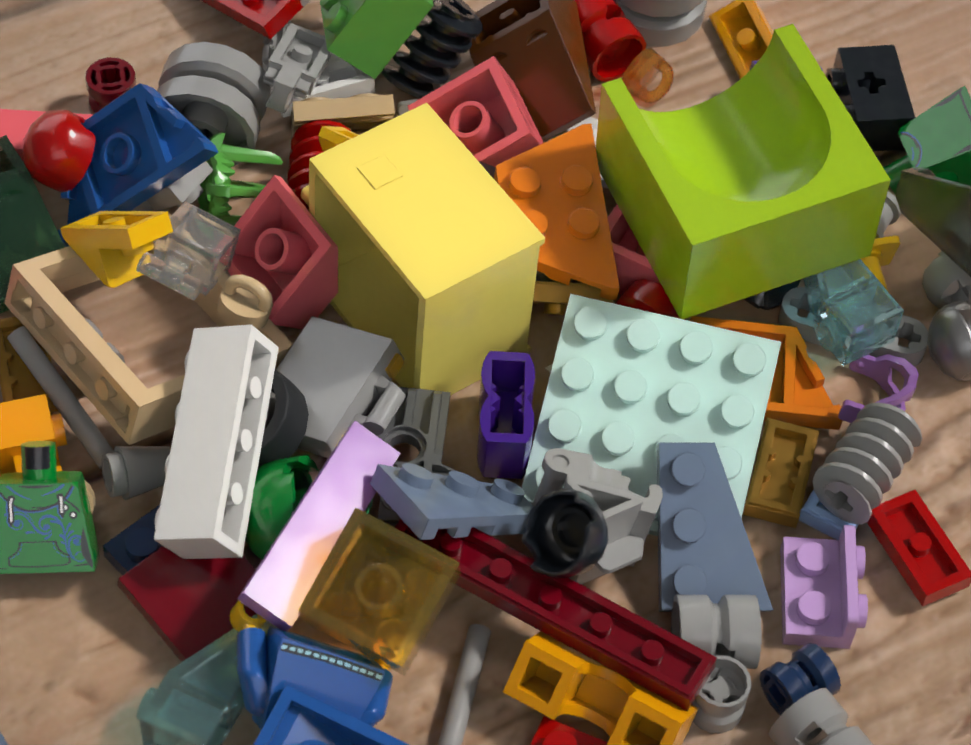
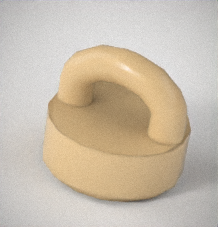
[217,275,273,330]

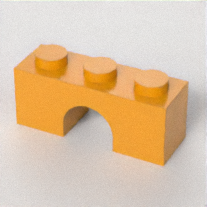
[503,631,699,745]

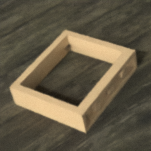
[5,213,293,445]

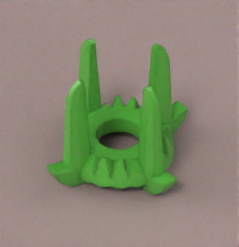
[195,132,283,241]

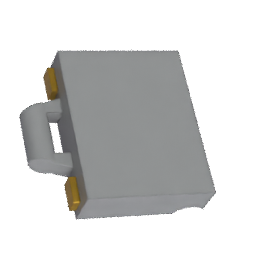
[264,316,406,458]

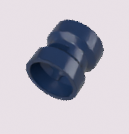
[759,643,841,716]

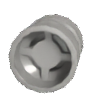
[671,594,761,669]
[768,688,873,745]

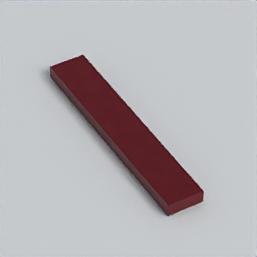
[387,519,717,711]

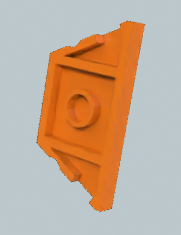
[494,124,620,300]
[689,316,843,430]

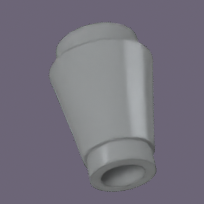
[101,446,171,500]

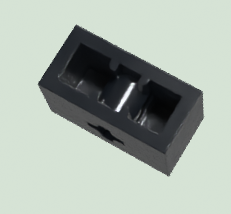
[826,45,916,152]

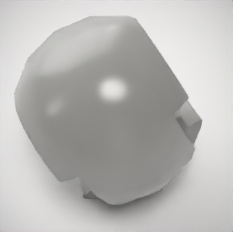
[922,249,971,309]

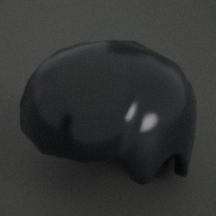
[522,488,609,578]

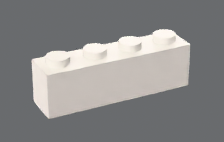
[154,324,279,559]

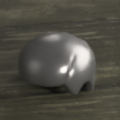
[927,301,971,381]

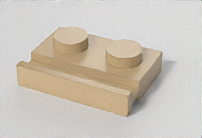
[290,93,395,136]

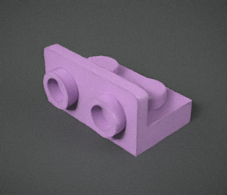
[780,525,868,649]

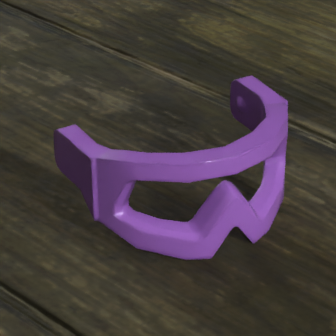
[839,351,919,423]

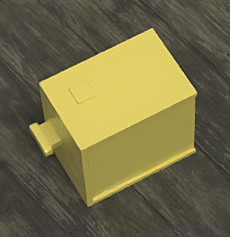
[301,103,545,396]

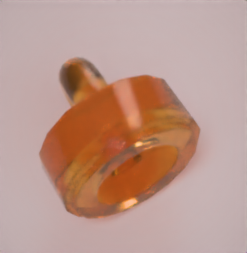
[622,48,674,103]

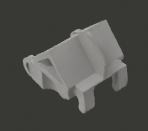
[523,448,663,585]

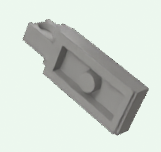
[263,23,332,114]

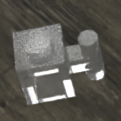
[136,201,241,301]

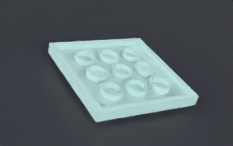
[522,294,781,536]

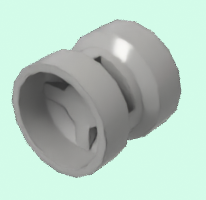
[692,655,751,733]

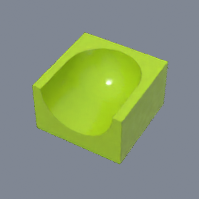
[596,24,891,319]

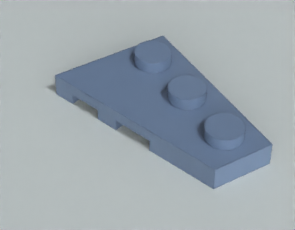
[657,442,774,612]
[370,463,534,540]

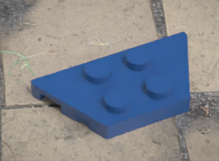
[57,83,218,247]

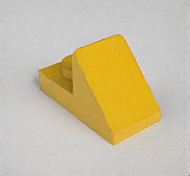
[60,211,173,288]

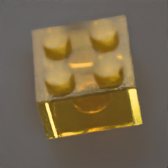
[298,507,461,676]

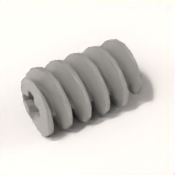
[813,402,922,525]

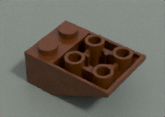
[469,0,596,142]

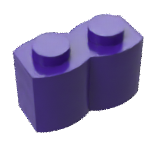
[477,351,535,479]

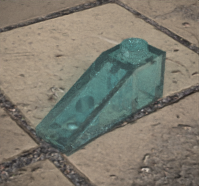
[803,259,904,366]
[137,614,276,745]

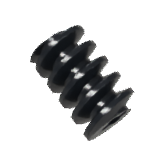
[382,0,483,98]

